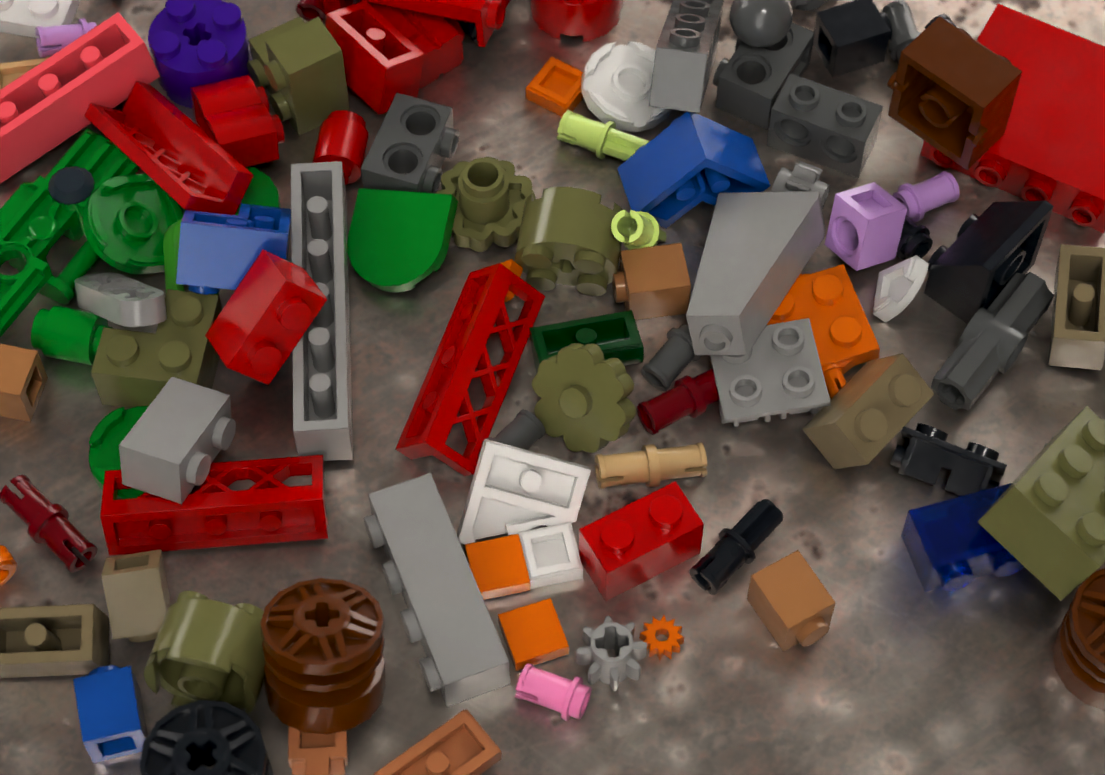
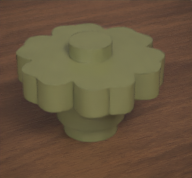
[436,157,536,252]
[532,343,636,453]

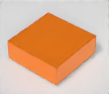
[525,56,583,117]
[465,534,531,600]
[498,598,569,671]

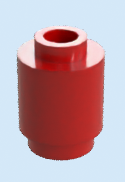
[312,110,369,185]

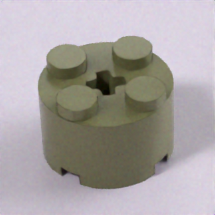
[515,187,623,296]
[144,591,266,714]

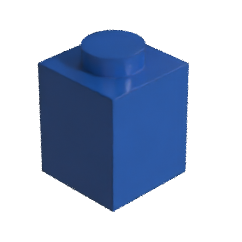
[73,665,148,763]

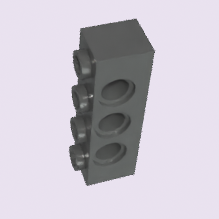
[649,0,724,113]

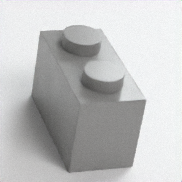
[119,377,236,504]

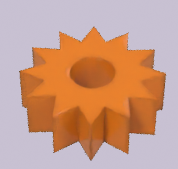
[639,615,684,661]

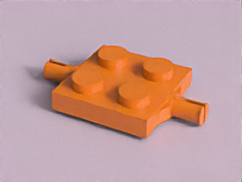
[767,264,880,399]

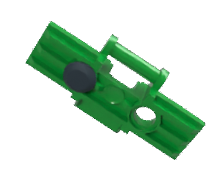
[0,129,140,337]

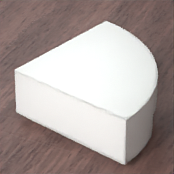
[873,255,929,322]

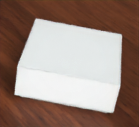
[518,522,583,589]

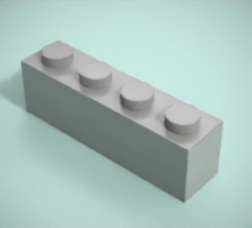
[363,473,510,707]

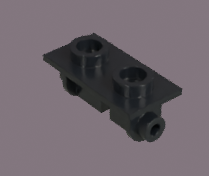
[890,423,1007,504]

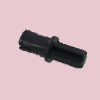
[689,499,783,595]

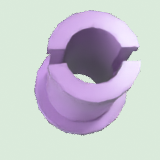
[36,18,97,58]
[893,171,960,222]

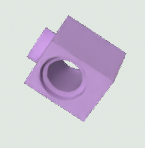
[824,182,908,271]

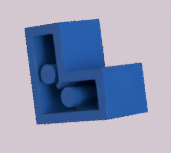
[617,112,771,229]
[176,203,291,294]

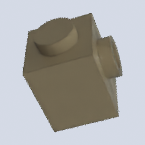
[101,549,171,643]

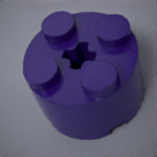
[148,0,252,109]

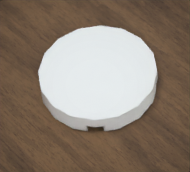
[581,41,671,132]

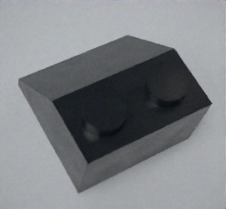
[924,201,1054,324]

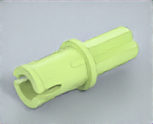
[557,110,650,161]
[611,210,667,249]

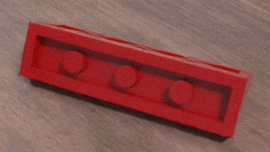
[84,81,254,215]
[395,263,545,476]
[100,455,328,556]

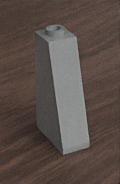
[686,191,826,355]

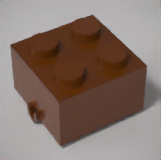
[887,16,1022,170]

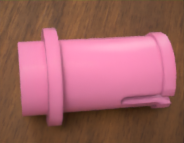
[515,663,592,721]

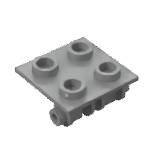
[710,318,831,427]

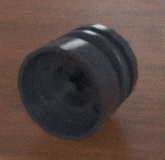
[139,700,274,775]

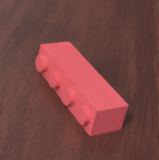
[0,12,160,184]

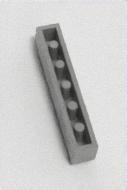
[291,161,353,461]

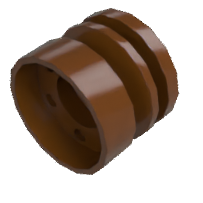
[1052,568,1105,711]
[260,578,385,735]

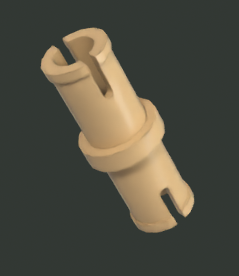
[595,443,707,489]

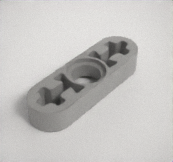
[74,273,167,327]

